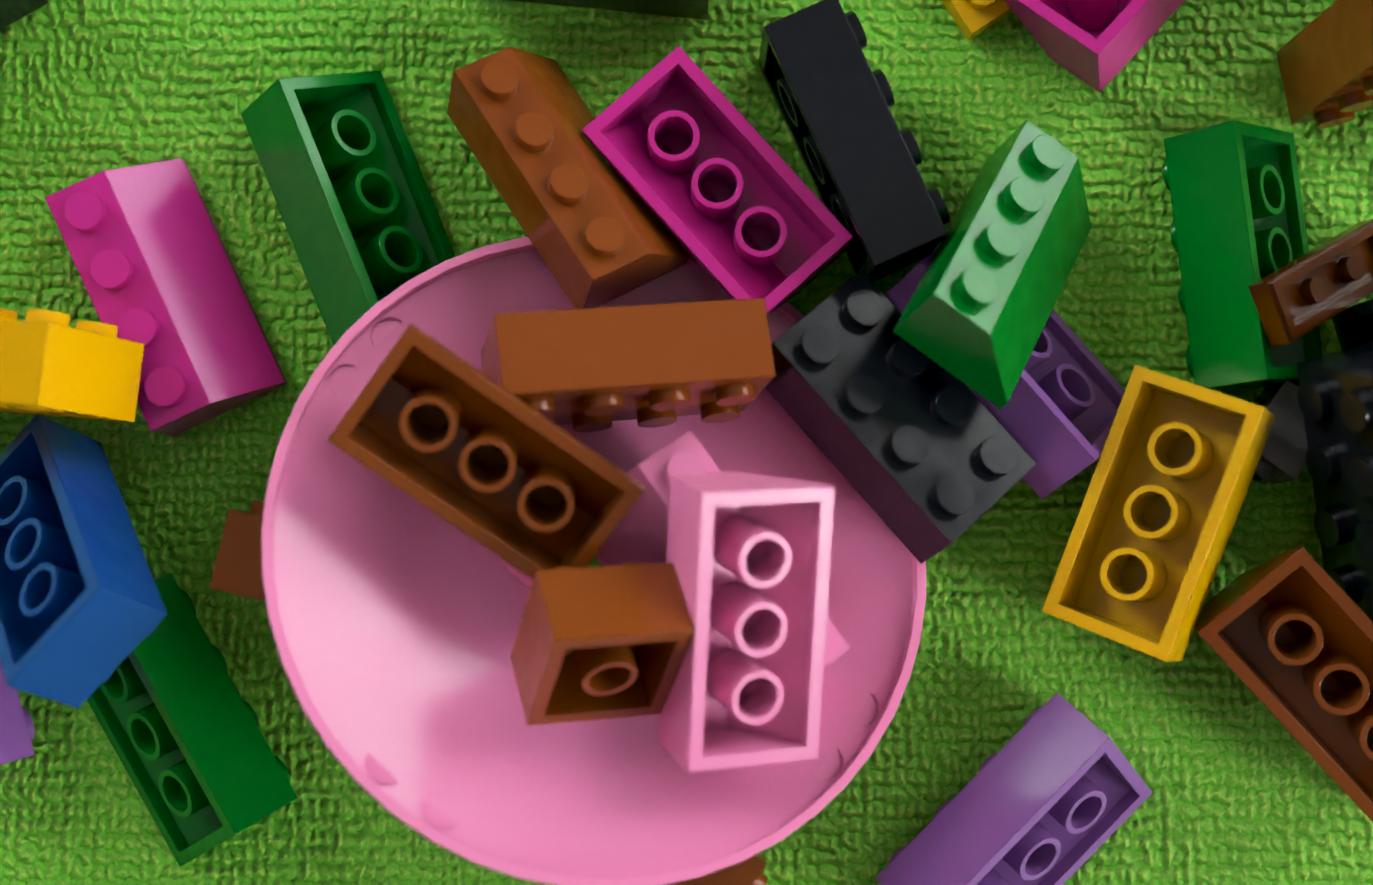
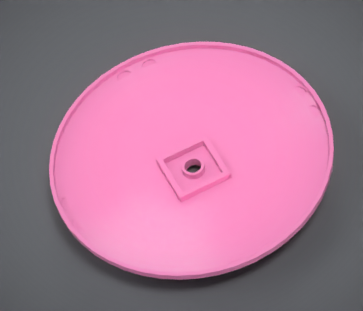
[262,236,926,885]

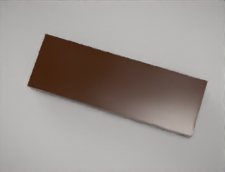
[1248,219,1373,347]

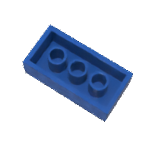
[0,414,167,709]

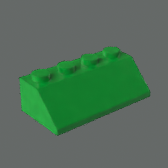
[241,70,456,346]
[893,119,1092,409]
[1162,120,1323,390]
[87,573,298,867]

